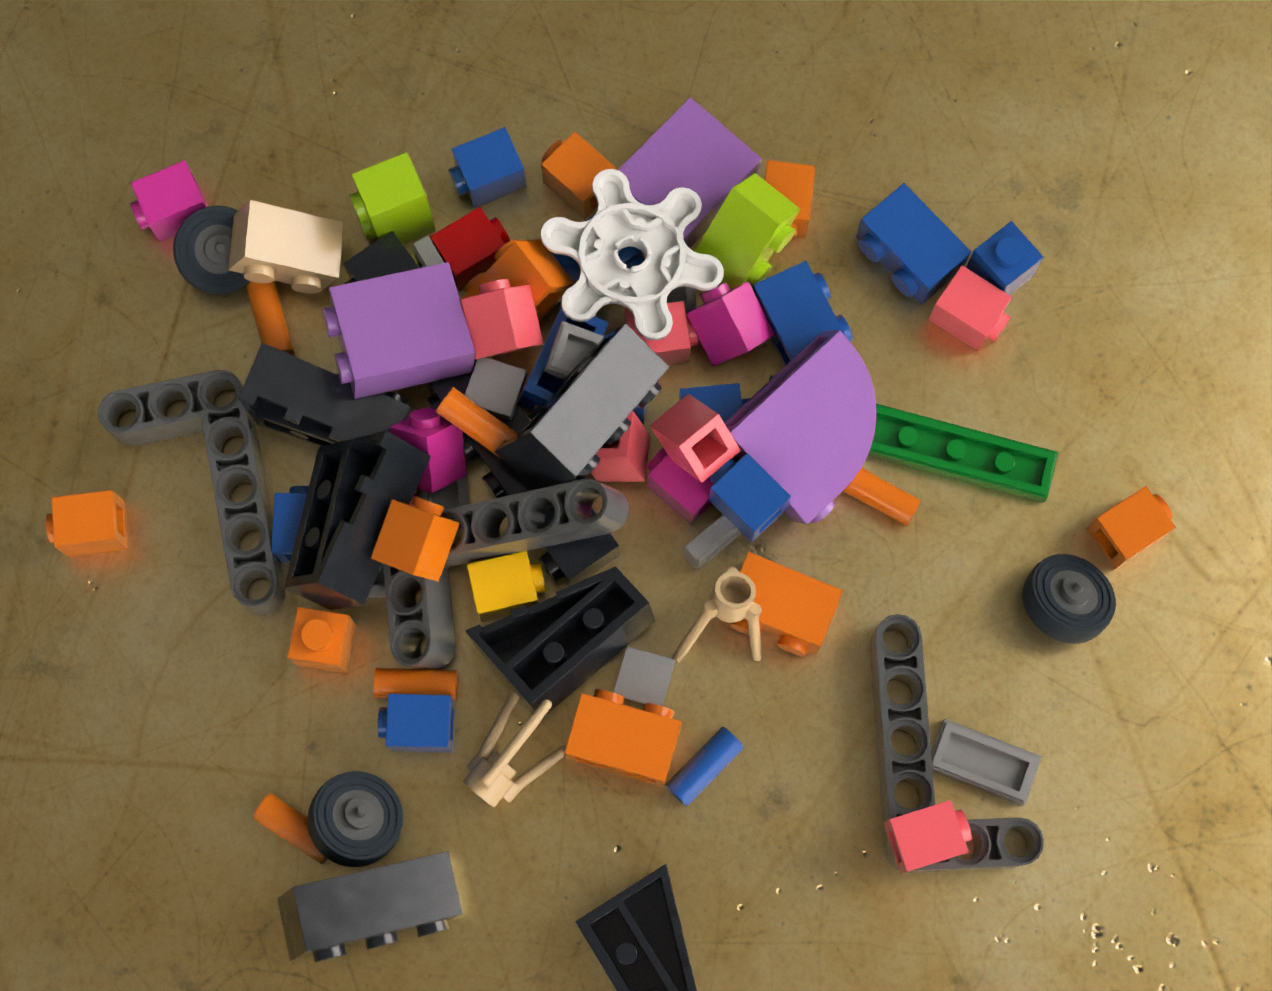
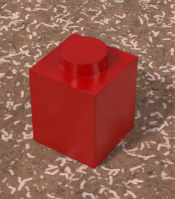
[430,207,510,292]

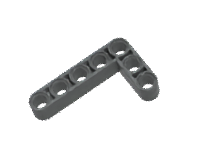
[98,370,285,615]
[383,479,629,670]
[870,614,1044,873]

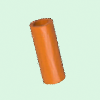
[246,281,295,356]
[435,387,519,459]
[843,467,922,526]
[373,668,459,701]
[253,793,327,864]

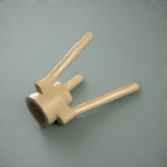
[672,567,762,663]
[463,690,566,808]

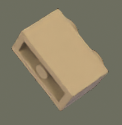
[228,200,344,294]

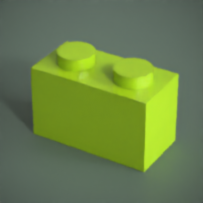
[349,152,436,244]
[694,173,801,289]

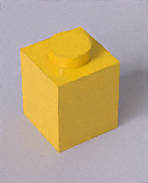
[467,551,547,622]

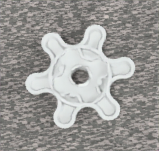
[541,169,724,340]

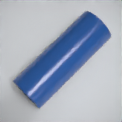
[665,726,744,807]

